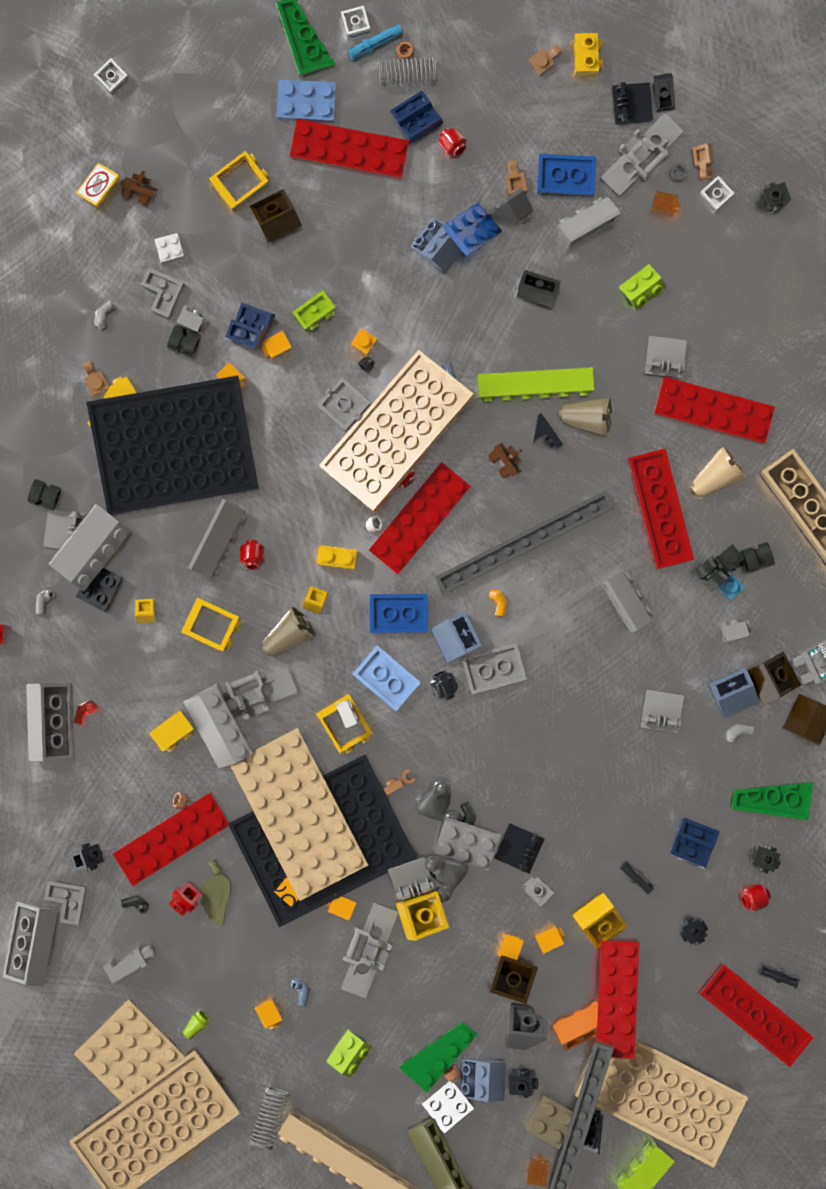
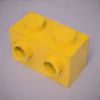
[574,33,602,75]

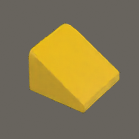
[303,586,328,614]
[135,599,156,623]

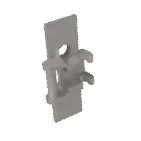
[601,113,684,196]
[223,667,298,721]
[341,902,398,998]

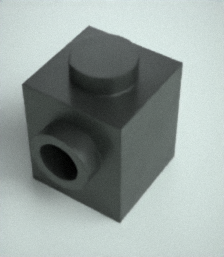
[716,544,745,572]

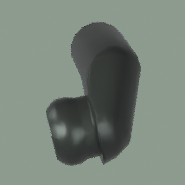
[461,802,476,826]
[121,895,149,914]

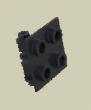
[612,82,653,123]
[76,568,123,612]
[494,824,545,874]
[583,1110,604,1154]

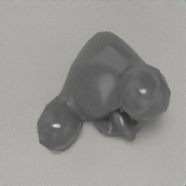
[415,779,462,822]
[424,855,468,903]

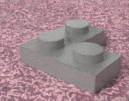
[141,267,184,318]
[44,880,86,925]

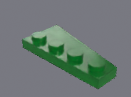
[276,0,335,76]
[731,782,814,820]
[398,1021,478,1093]

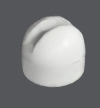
[366,516,383,532]

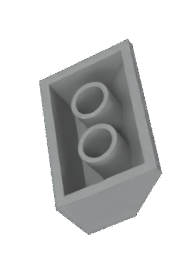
[557,197,621,248]
[602,571,653,633]

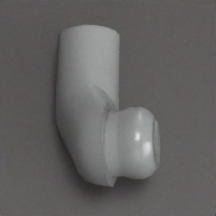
[94,301,115,329]
[36,588,56,614]
[727,724,754,743]

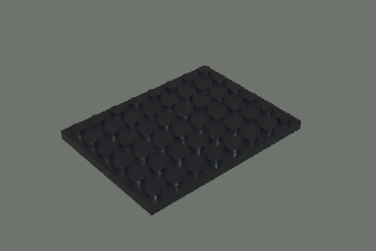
[86,375,259,515]
[228,755,417,927]

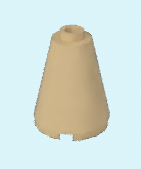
[692,447,747,497]

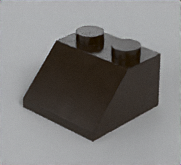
[250,189,302,242]
[747,651,801,705]
[782,694,826,745]
[489,955,538,1004]

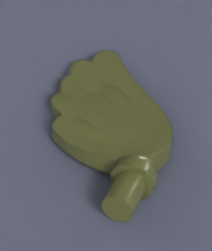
[200,859,231,926]

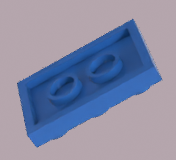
[537,154,597,196]
[442,202,502,256]
[370,594,428,633]

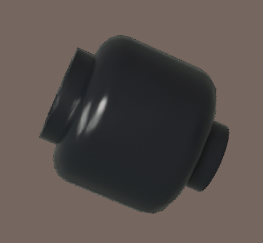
[430,670,458,700]

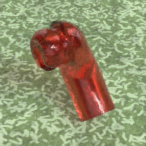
[73,701,97,725]

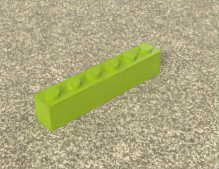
[477,367,594,402]

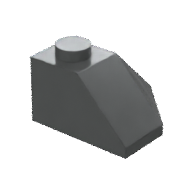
[489,188,534,223]
[506,1003,548,1050]

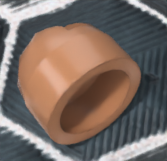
[173,792,189,809]
[444,1065,461,1082]

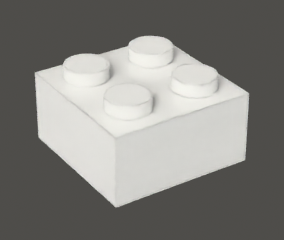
[341,6,370,37]
[94,58,129,94]
[700,176,734,211]
[154,233,185,264]
[336,699,358,728]

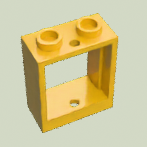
[209,151,270,212]
[181,597,242,652]
[316,694,373,754]

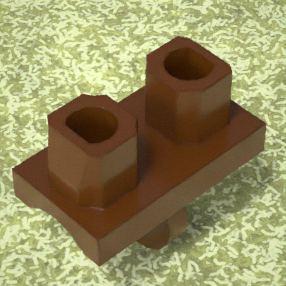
[120,170,158,205]
[488,443,522,479]

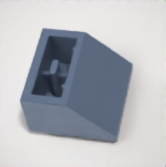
[410,217,461,272]
[430,611,482,663]
[708,668,759,718]
[461,1058,506,1102]

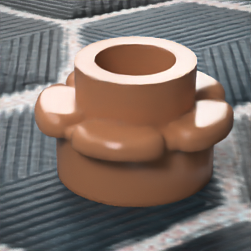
[396,41,415,60]

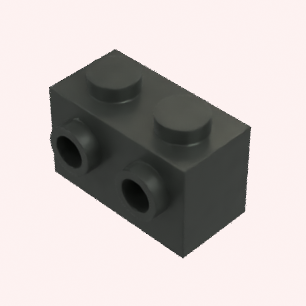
[517,270,561,308]

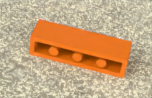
[553,1001,598,1051]

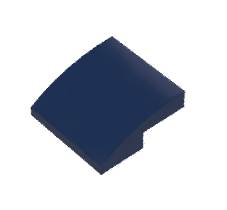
[390,91,443,143]
[225,302,275,349]
[669,817,720,869]

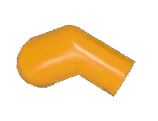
[489,589,508,617]

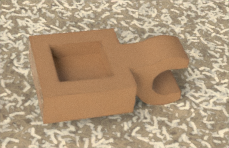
[528,44,562,76]
[693,143,715,179]
[505,160,528,195]
[83,361,109,396]
[383,769,416,795]

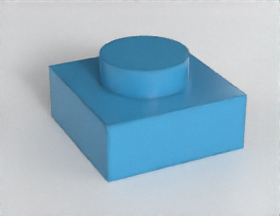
[718,573,745,600]

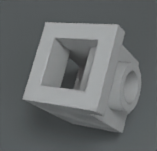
[176,305,208,334]
[720,619,751,642]
[523,876,554,907]

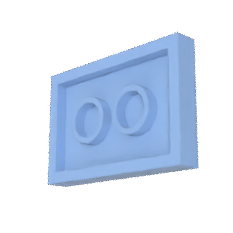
[352,645,421,711]

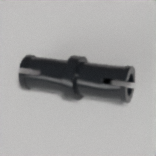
[619,860,656,895]
[760,963,800,988]

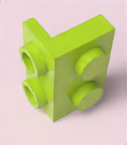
[619,264,666,310]
[292,290,337,331]
[326,1030,372,1078]

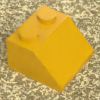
[396,891,449,941]
[573,893,628,950]

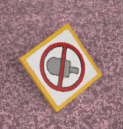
[76,163,121,207]

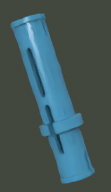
[347,23,403,60]

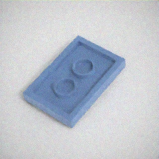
[277,79,336,122]

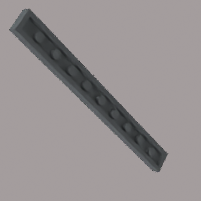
[435,491,615,594]
[550,1040,615,1189]

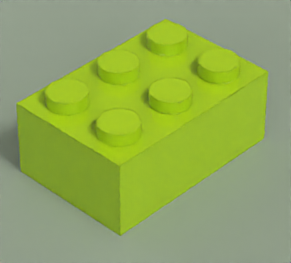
[617,1140,675,1189]

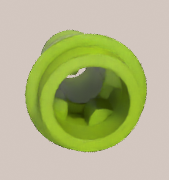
[183,1011,210,1040]

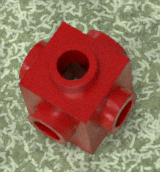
[169,882,202,917]

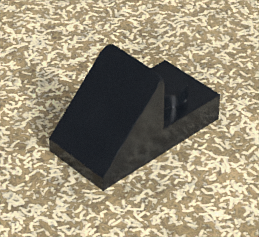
[652,73,676,112]
[533,413,563,450]

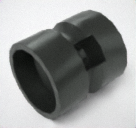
[167,325,201,358]
[27,479,61,511]
[741,542,775,573]
[694,555,730,592]

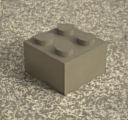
[525,1093,574,1149]

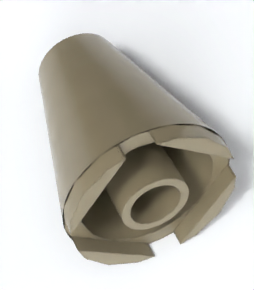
[559,397,612,436]
[262,607,316,657]

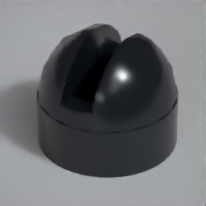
[358,356,375,374]

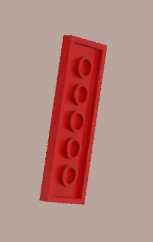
[290,119,409,179]
[654,376,775,444]
[628,448,694,569]
[368,462,471,575]
[112,792,229,887]
[596,941,640,1059]
[699,964,814,1067]

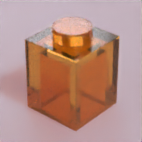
[651,191,681,217]
[526,1156,549,1187]

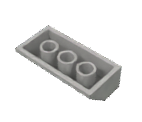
[188,499,247,579]
[49,504,131,592]
[26,683,73,761]
[183,683,253,768]
[2,901,58,986]

